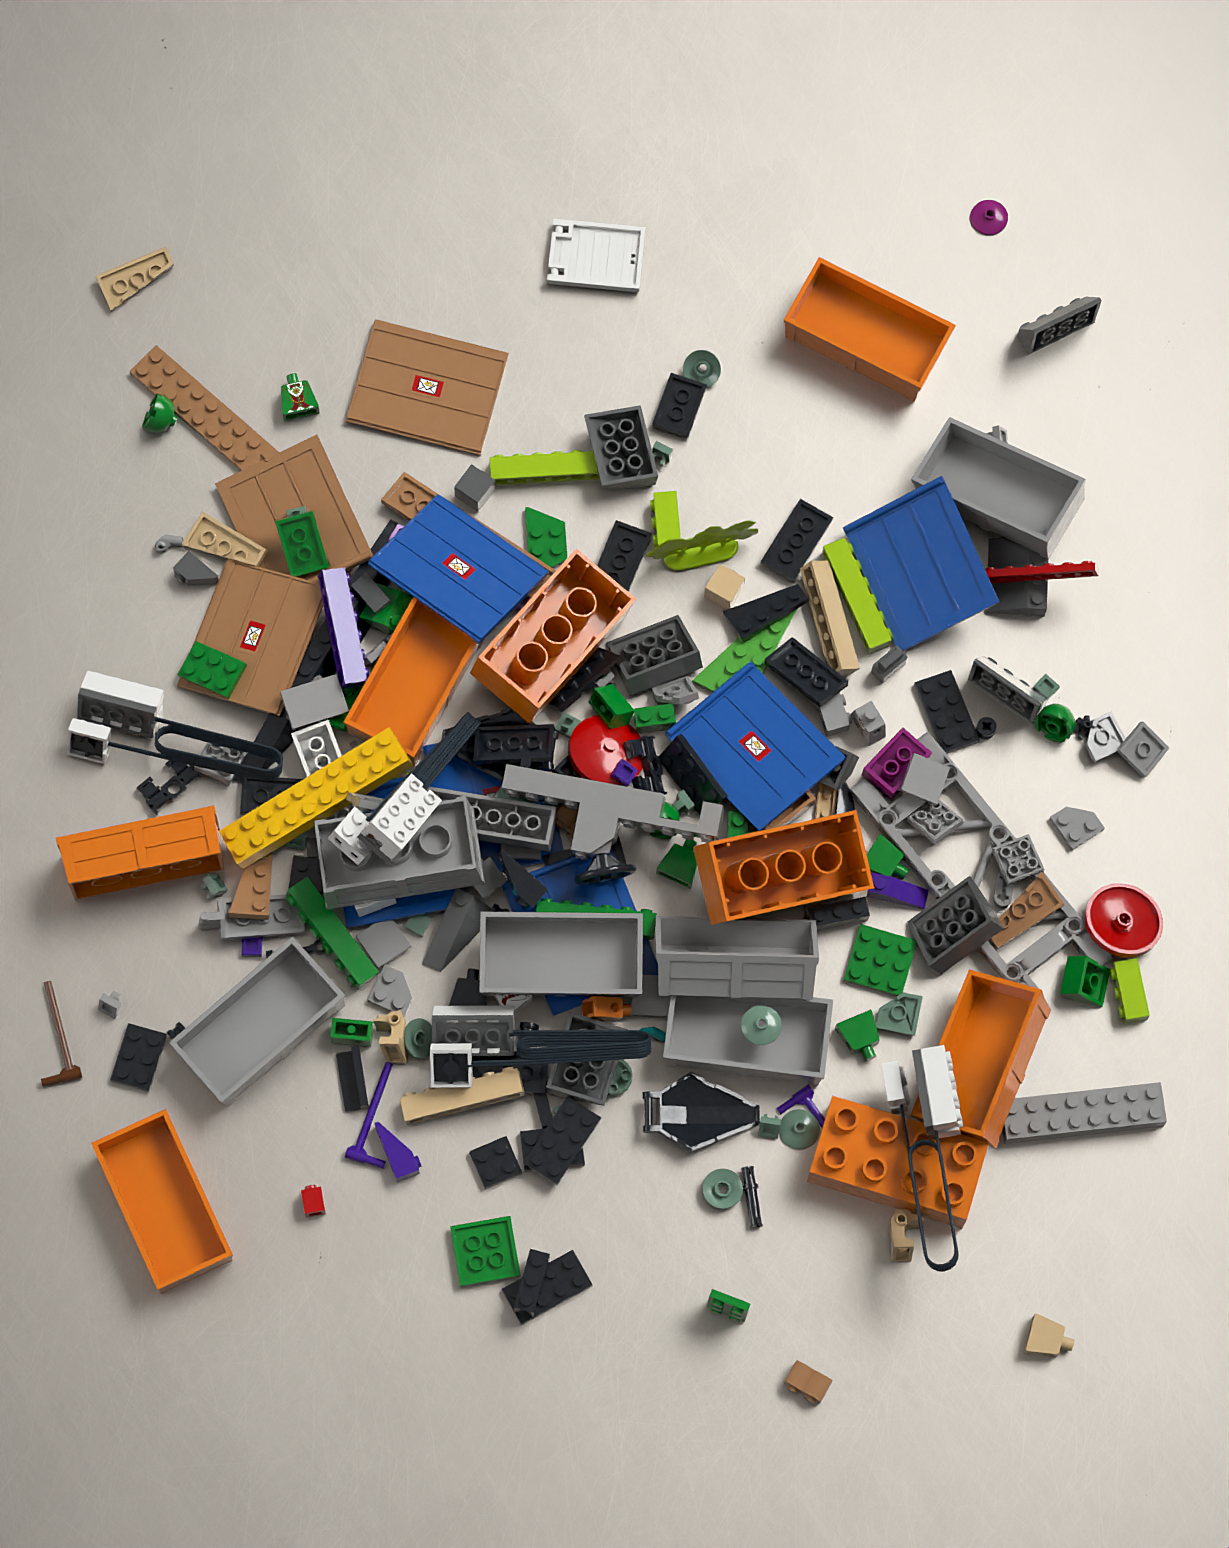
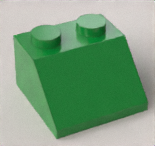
[359,583,412,635]
[1060,956,1110,1007]

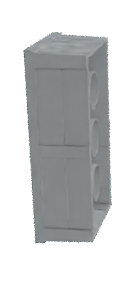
[911,417,1086,559]
[314,796,485,910]
[480,912,643,998]
[656,916,819,1000]
[169,936,345,1106]
[663,995,833,1086]

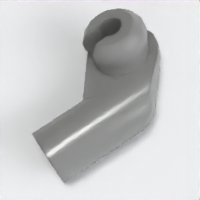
[155,535,183,552]

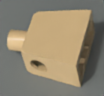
[1024,1313,1075,1357]

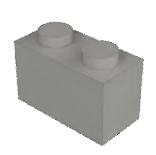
[816,692,852,737]

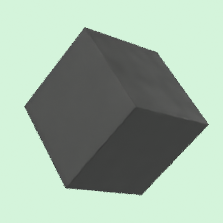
[454,464,495,512]
[474,855,507,899]

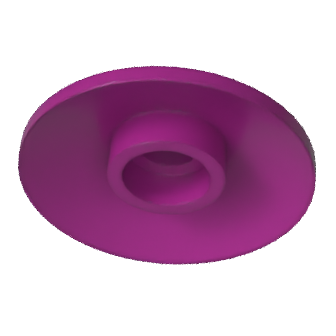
[970,200,1008,235]

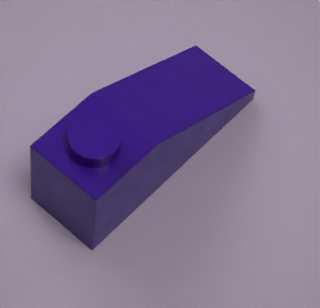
[866,873,929,909]
[375,1122,422,1182]

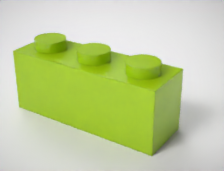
[650,491,681,552]
[1110,958,1150,1024]

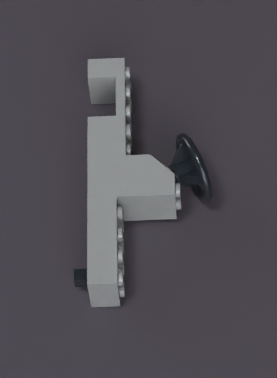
[502,757,724,885]

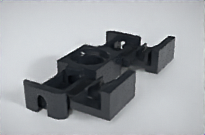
[623,736,667,795]
[136,760,202,814]

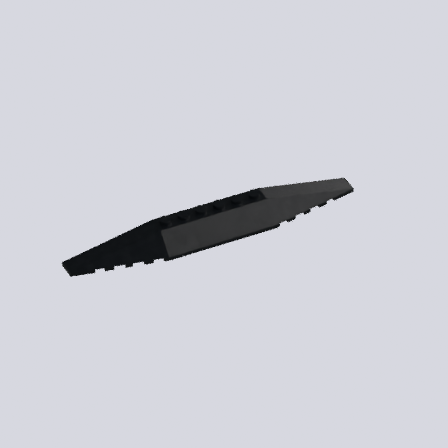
[233,519,403,784]

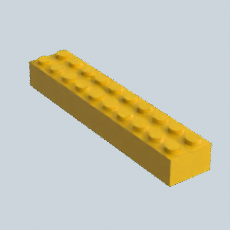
[219,727,413,869]

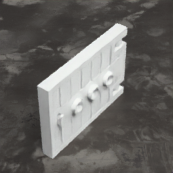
[547,219,646,292]

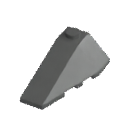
[423,888,492,972]

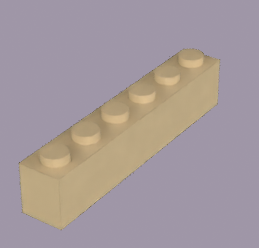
[800,561,860,676]
[400,1067,525,1125]

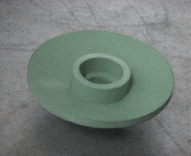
[683,350,721,387]
[741,1005,782,1045]
[404,1018,432,1059]
[779,1109,820,1149]
[702,1169,743,1209]

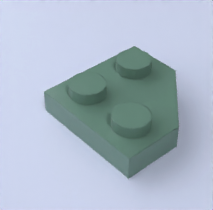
[876,992,923,1036]

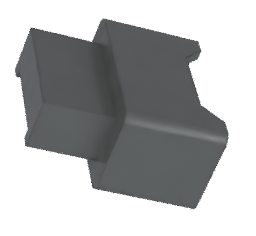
[871,646,908,683]

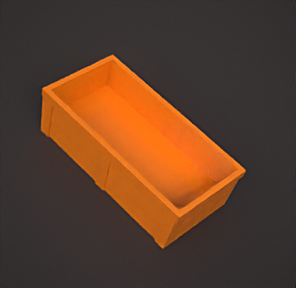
[784,257,956,402]
[344,597,485,766]
[56,805,224,900]
[910,969,1051,1149]
[91,1109,233,1294]

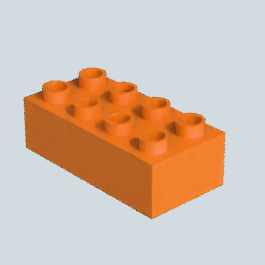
[470,549,636,724]
[693,810,874,925]
[807,1095,989,1229]

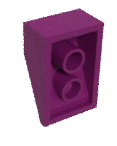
[861,727,932,801]

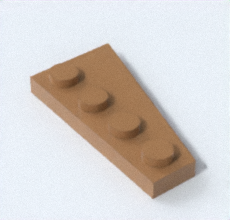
[228,852,272,920]
[991,872,1064,949]

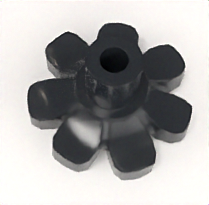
[1074,715,1094,739]

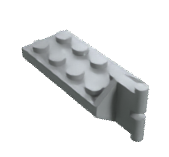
[198,895,305,940]

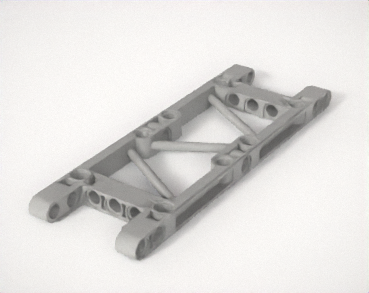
[849,732,1112,996]

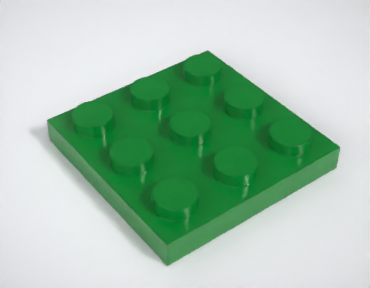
[844,924,917,997]
[450,1216,521,1287]

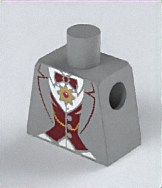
[850,701,886,746]

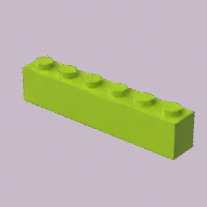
[489,450,599,486]
[822,537,893,655]

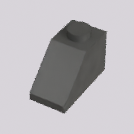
[173,551,219,586]
[820,746,859,790]

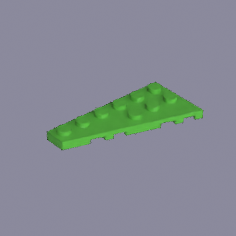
[692,609,797,693]

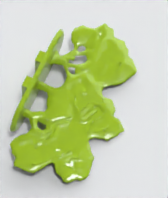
[646,520,758,571]

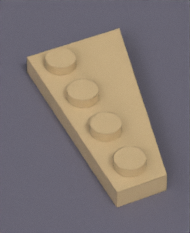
[95,247,174,312]
[182,512,268,567]

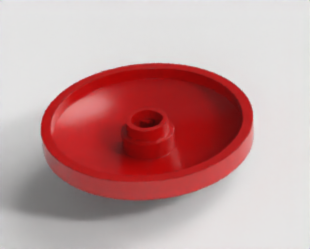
[568,715,643,786]
[1084,883,1163,958]

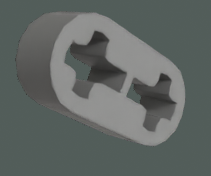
[993,871,1014,908]

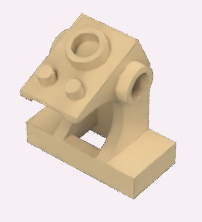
[373,1010,408,1064]
[890,1209,925,1262]

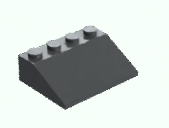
[1017,296,1102,355]
[584,405,658,488]
[986,537,1048,617]
[606,615,703,696]
[968,656,1047,724]
[907,876,1004,974]
[546,1012,628,1106]

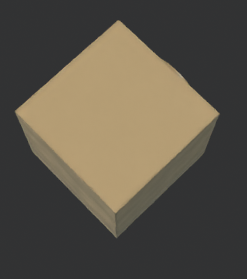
[704,564,745,610]

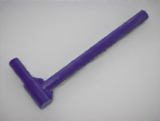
[345,1062,393,1169]
[776,1084,825,1128]

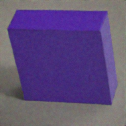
[610,759,638,787]
[242,937,263,957]

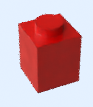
[301,1185,326,1218]

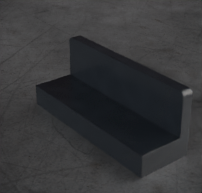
[336,1046,369,1112]

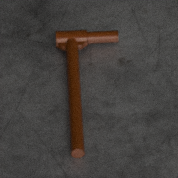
[41,981,83,1087]

